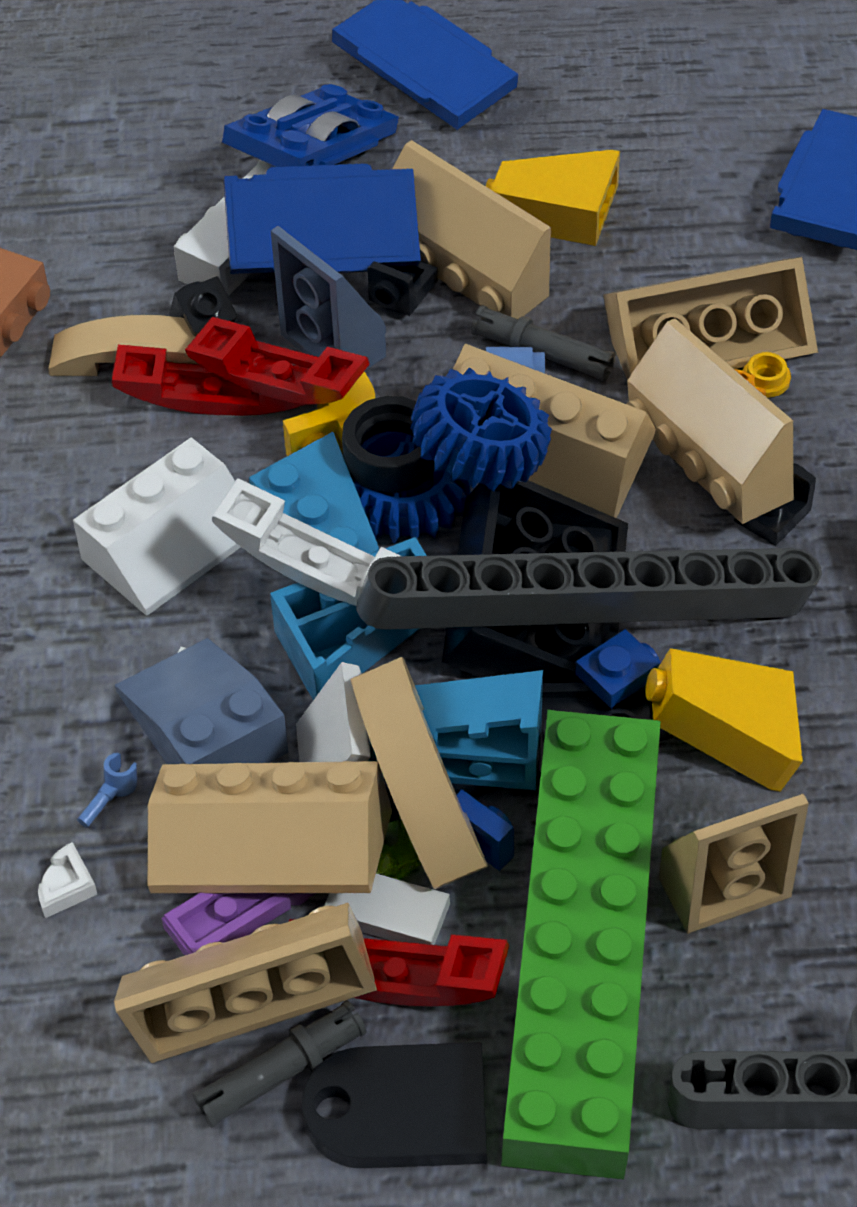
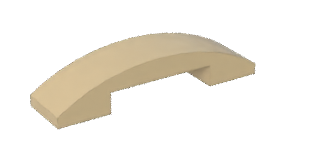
[49,315,200,376]
[350,657,488,889]

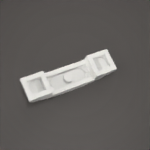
[212,478,400,606]

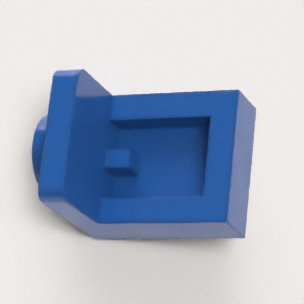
[575,629,661,708]
[456,790,514,871]

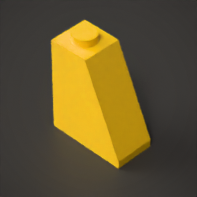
[486,150,620,246]
[645,648,803,792]

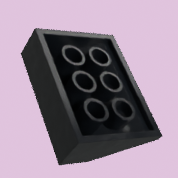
[442,480,628,683]

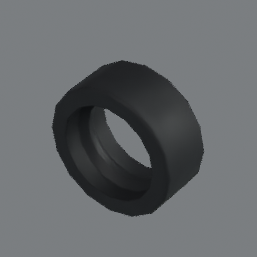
[342,396,435,493]

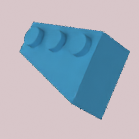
[249,432,379,554]
[270,537,427,700]
[368,670,543,790]

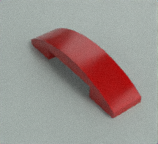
[185,317,370,404]
[112,344,306,416]
[288,919,510,1006]

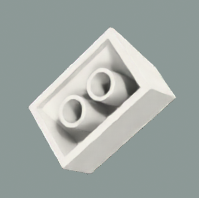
[73,437,241,616]

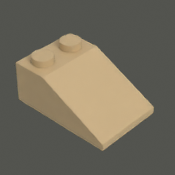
[659,794,809,934]

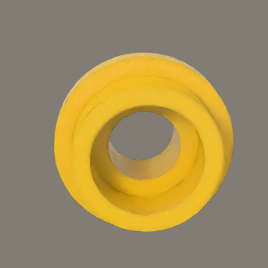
[743,352,791,398]

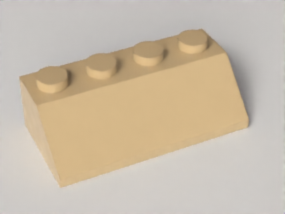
[392,140,551,319]
[603,257,818,380]
[626,318,794,524]
[453,344,656,518]
[147,761,392,893]
[114,903,377,1063]

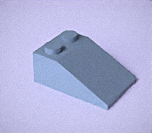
[271,226,386,370]
[115,638,289,764]

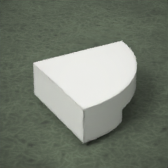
[38,842,98,918]

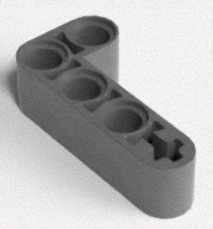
[668,1005,857,1129]

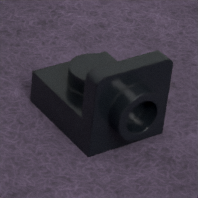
[734,463,816,546]

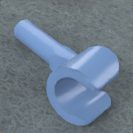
[77,753,137,828]

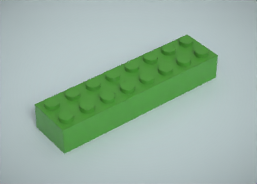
[501,710,661,1180]

